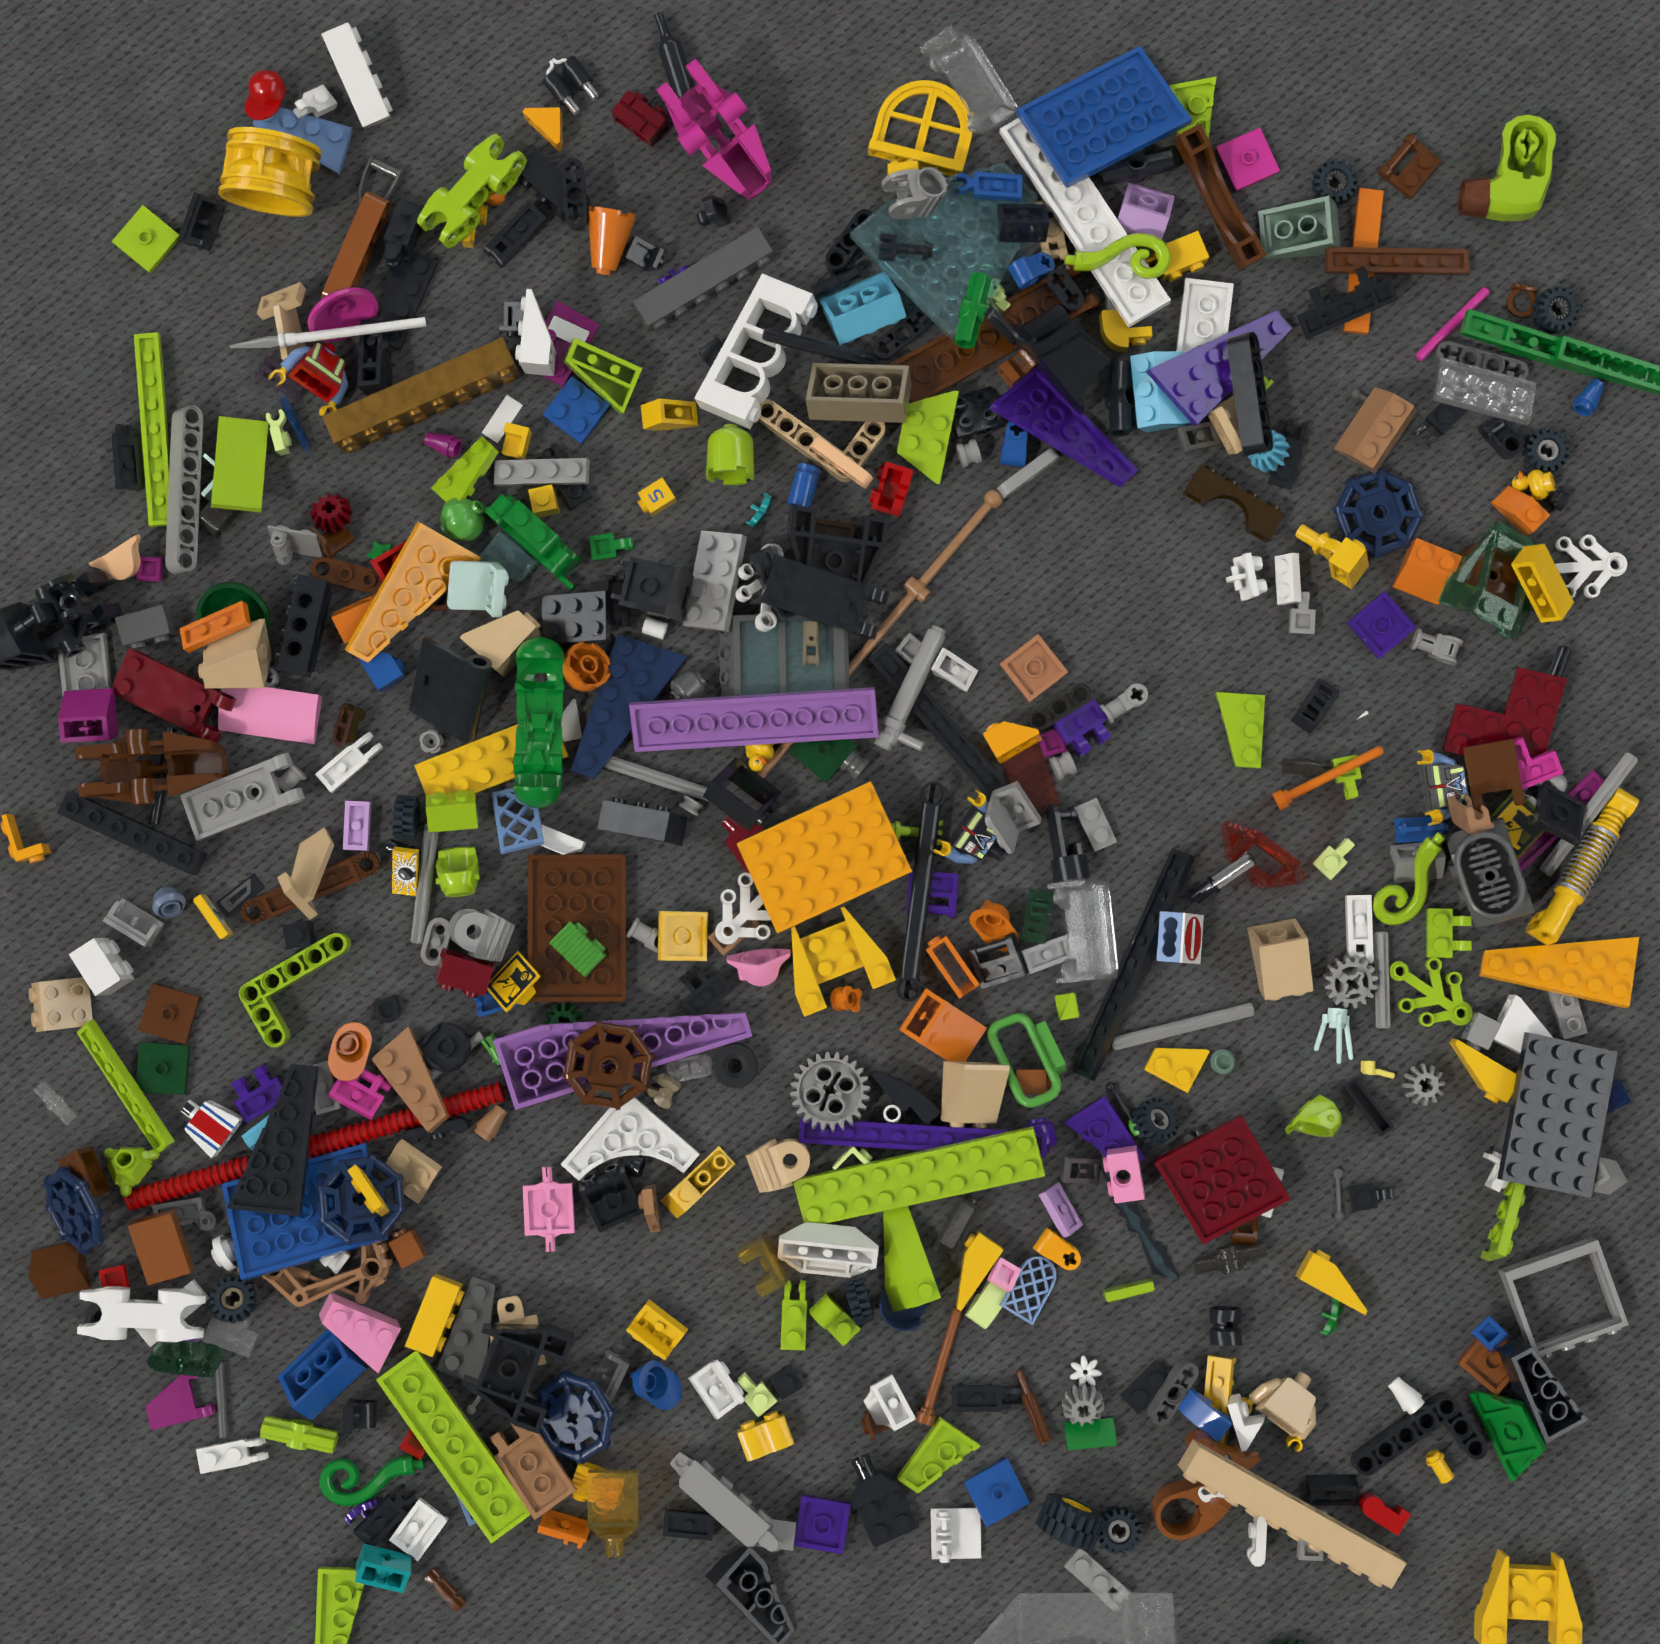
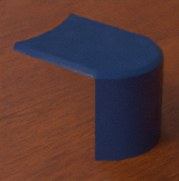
[879,1278,941,1331]

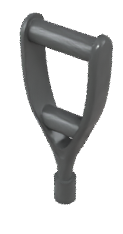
[358,156,404,207]

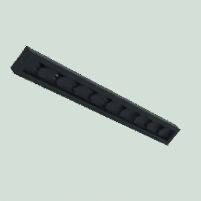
[1072,848,1195,1082]

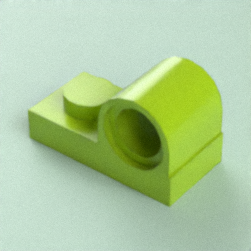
[809,1293,861,1346]

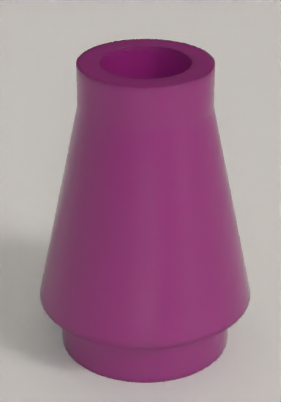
[424,431,462,459]

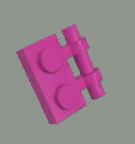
[328,1067,392,1120]

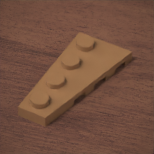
[371,1026,450,1133]

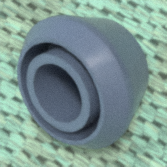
[152,887,186,918]

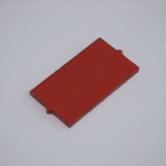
[1003,743,1060,814]

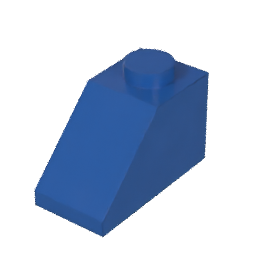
[357,652,407,692]

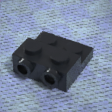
[578,1163,644,1232]

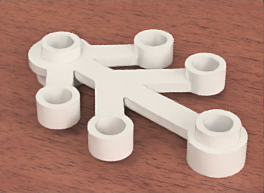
[1555,535,1627,598]
[735,543,784,632]
[715,872,771,944]

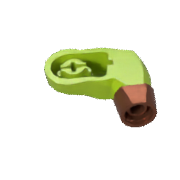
[1457,115,1556,221]

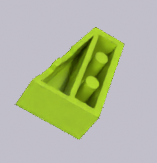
[563,338,642,414]

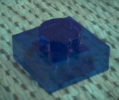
[1607,1079,1631,1113]

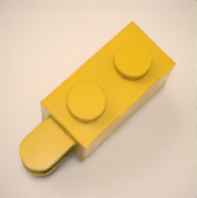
[1145,231,1209,282]

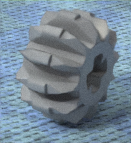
[1402,1063,1445,1106]
[1062,1382,1104,1427]

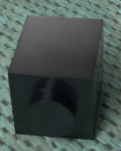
[282,921,316,950]

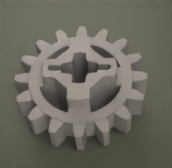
[1323,954,1378,1008]

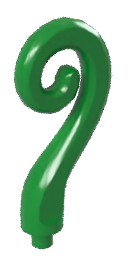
[319,1455,425,1506]

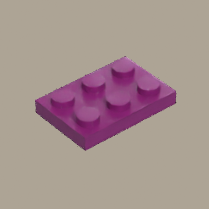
[541,301,600,388]

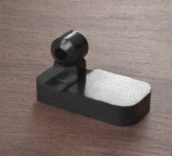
[696,195,731,227]

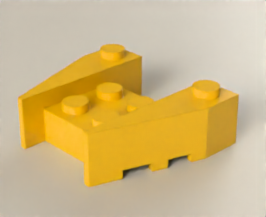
[791,907,896,1017]
[1474,1549,1582,1644]

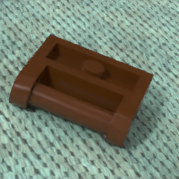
[1377,134,1442,200]

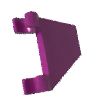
[145,1365,216,1430]

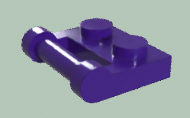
[906,870,959,918]

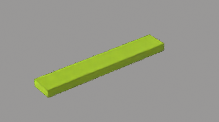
[77,1019,175,1153]

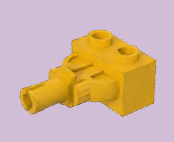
[1295,524,1369,589]

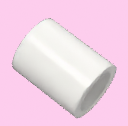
[642,617,668,639]
[883,1105,901,1123]

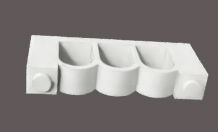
[694,274,817,429]

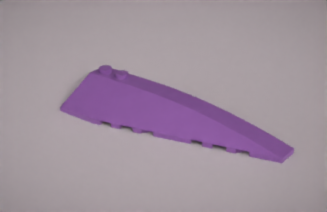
[493,1012,752,1110]

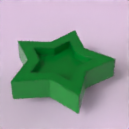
[366,541,392,559]

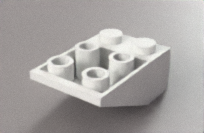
[515,289,557,376]

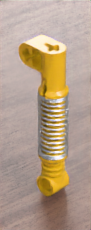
[1525,787,1639,945]

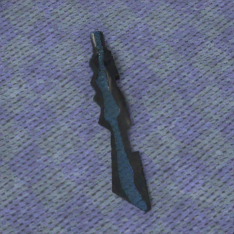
[1100,1165,1179,1279]

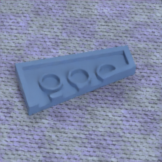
[253,107,353,176]

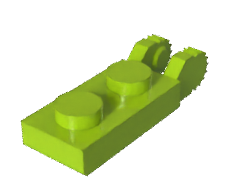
[781,1280,807,1351]

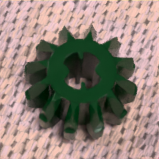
[543,1002,586,1024]

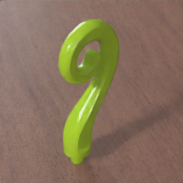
[1064,233,1171,279]
[1373,832,1445,925]

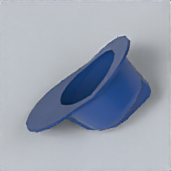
[630,1360,682,1410]

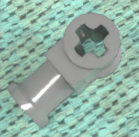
[1410,628,1464,665]
[1100,683,1148,724]

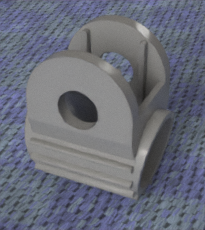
[881,167,948,220]
[448,908,515,962]

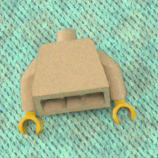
[1241,1372,1316,1452]

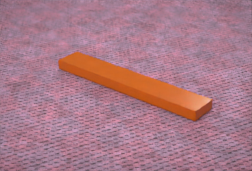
[1343,188,1384,335]

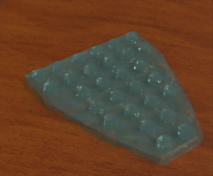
[850,163,1038,340]

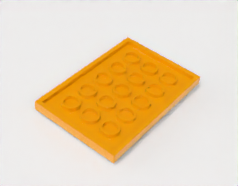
[736,781,913,933]

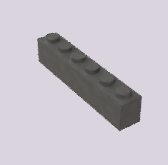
[633,226,773,331]

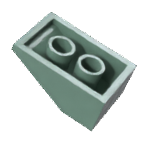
[1258,196,1340,259]

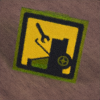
[1490,793,1545,859]

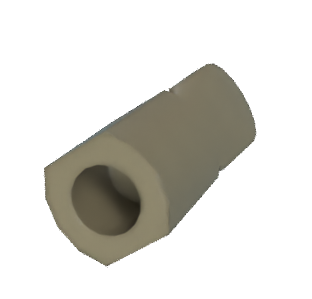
[802,621,820,667]

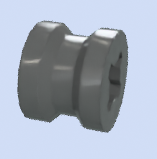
[840,750,870,780]

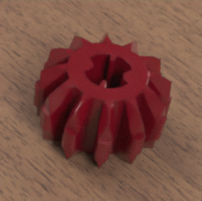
[310,492,353,535]

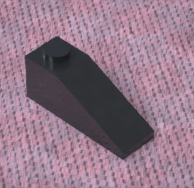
[357,317,393,396]

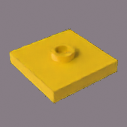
[658,911,708,961]

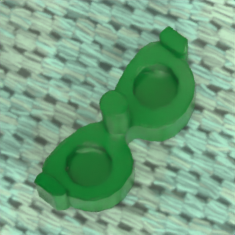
[1319,1298,1343,1336]

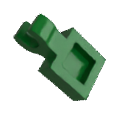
[589,533,634,562]

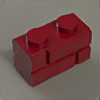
[611,90,669,147]

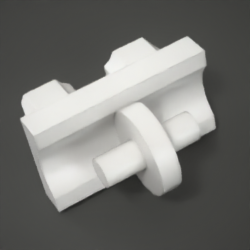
[1226,553,1268,601]

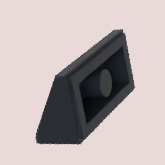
[1306,1474,1359,1506]

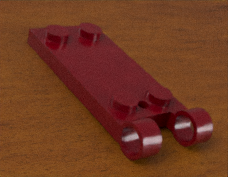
[112,648,237,744]

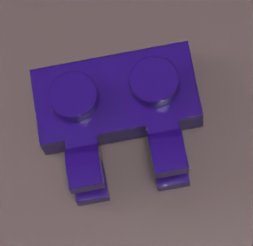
[1053,699,1112,758]
[231,1064,283,1123]

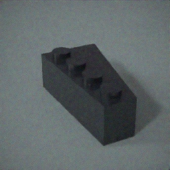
[1497,1337,1589,1444]

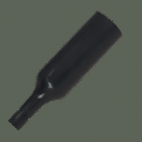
[654,12,695,98]

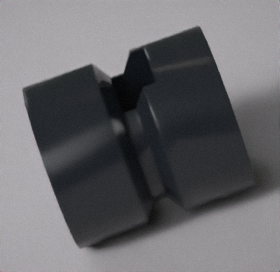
[1209,1306,1242,1346]

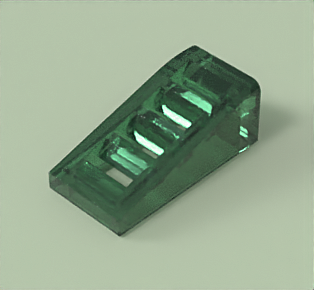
[1021,889,1054,944]

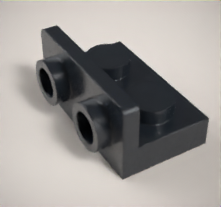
[996,204,1050,242]

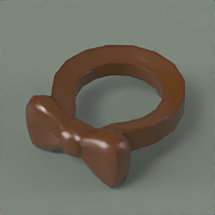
[1506,283,1538,318]

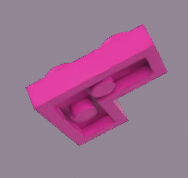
[1514,736,1564,790]

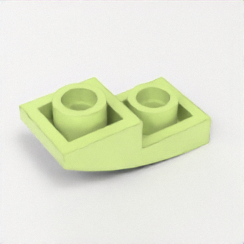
[965,1281,1015,1329]

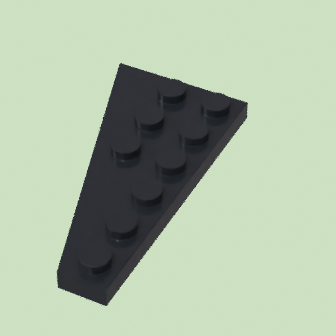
[227,1064,319,1216]

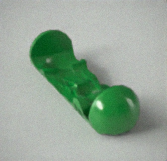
[513,637,565,809]

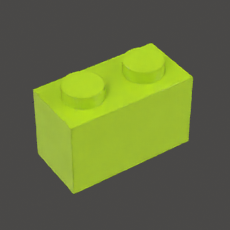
[426,790,478,833]

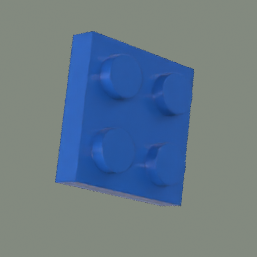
[542,376,611,445]

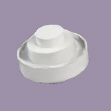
[211,1235,238,1271]

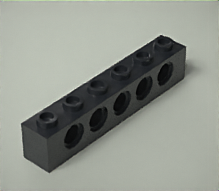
[57,791,208,875]

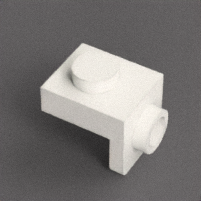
[1483,1151,1509,1192]

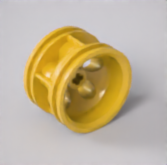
[218,127,322,217]

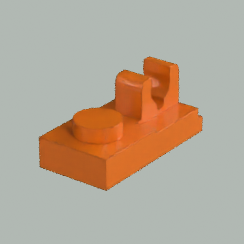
[537,1509,592,1549]

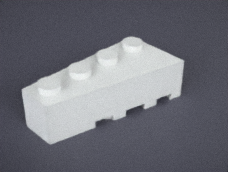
[321,22,393,129]

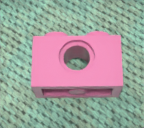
[1103,1145,1145,1203]

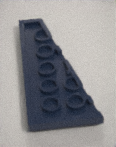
[571,634,687,780]

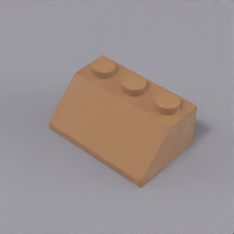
[1334,387,1417,474]

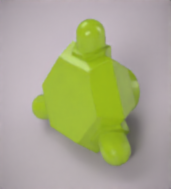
[104,1147,160,1197]

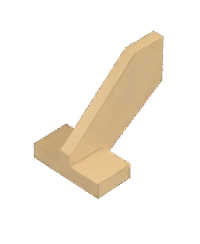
[257,282,306,361]
[277,828,334,920]

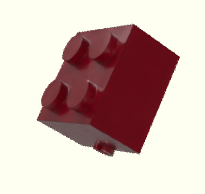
[434,948,495,998]

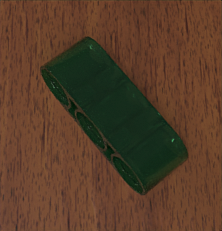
[147,1341,225,1378]

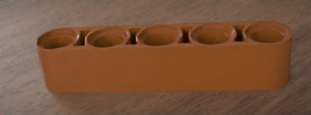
[321,191,391,299]

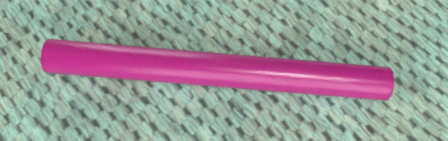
[1415,287,1490,362]

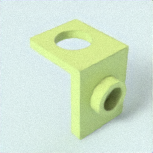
[832,1146,873,1170]

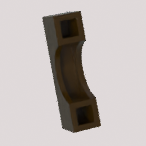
[1182,465,1284,543]

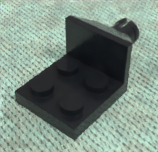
[851,1453,919,1548]

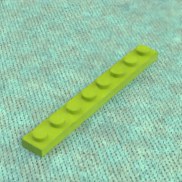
[134,332,170,528]

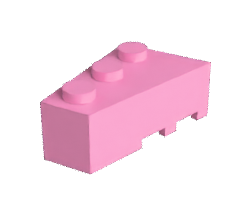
[319,1292,401,1373]

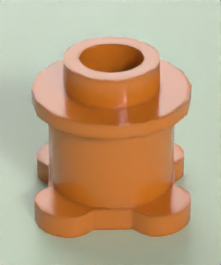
[830,986,862,1012]

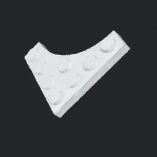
[561,1089,700,1180]

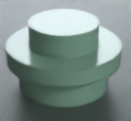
[1210,1049,1235,1074]

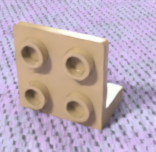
[1207,396,1242,454]

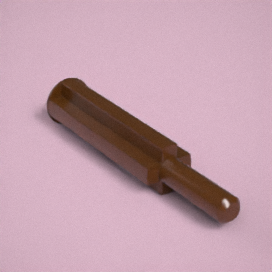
[1016,1369,1052,1444]

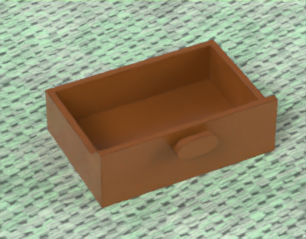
[128,1208,195,1285]

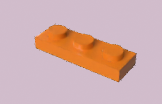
[180,601,251,653]

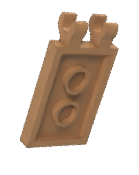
[490,1423,577,1520]

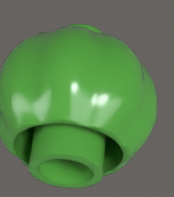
[440,498,484,541]

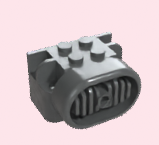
[1445,817,1535,928]

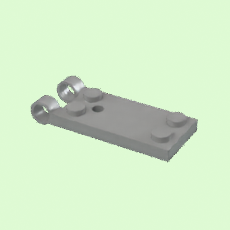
[180,753,305,841]

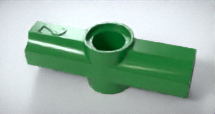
[953,272,992,349]

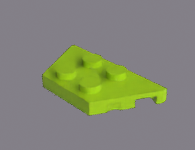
[897,390,959,484]

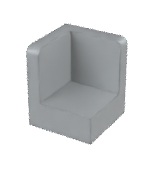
[1593,1157,1628,1195]

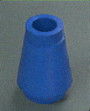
[1573,379,1605,417]

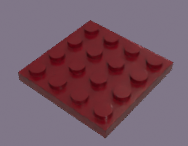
[1154,1114,1291,1244]

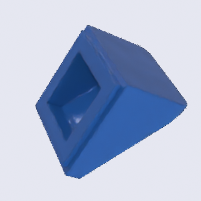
[1471,1316,1509,1354]

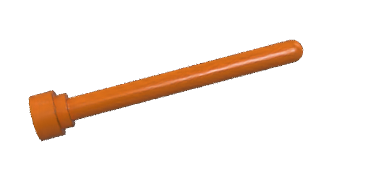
[1272,746,1384,811]

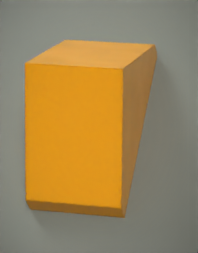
[522,107,563,152]

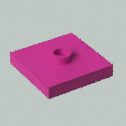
[1215,128,1280,192]

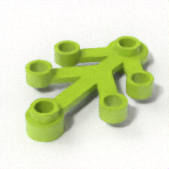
[1389,958,1473,1027]

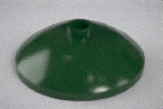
[196,582,271,633]

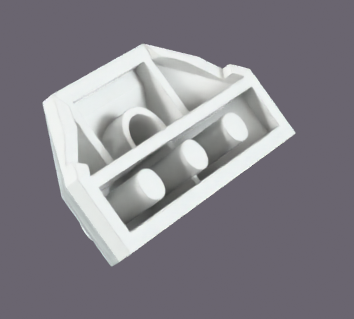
[777,1222,879,1278]

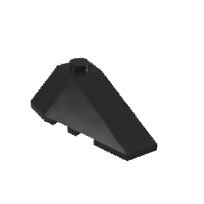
[705,1546,795,1644]

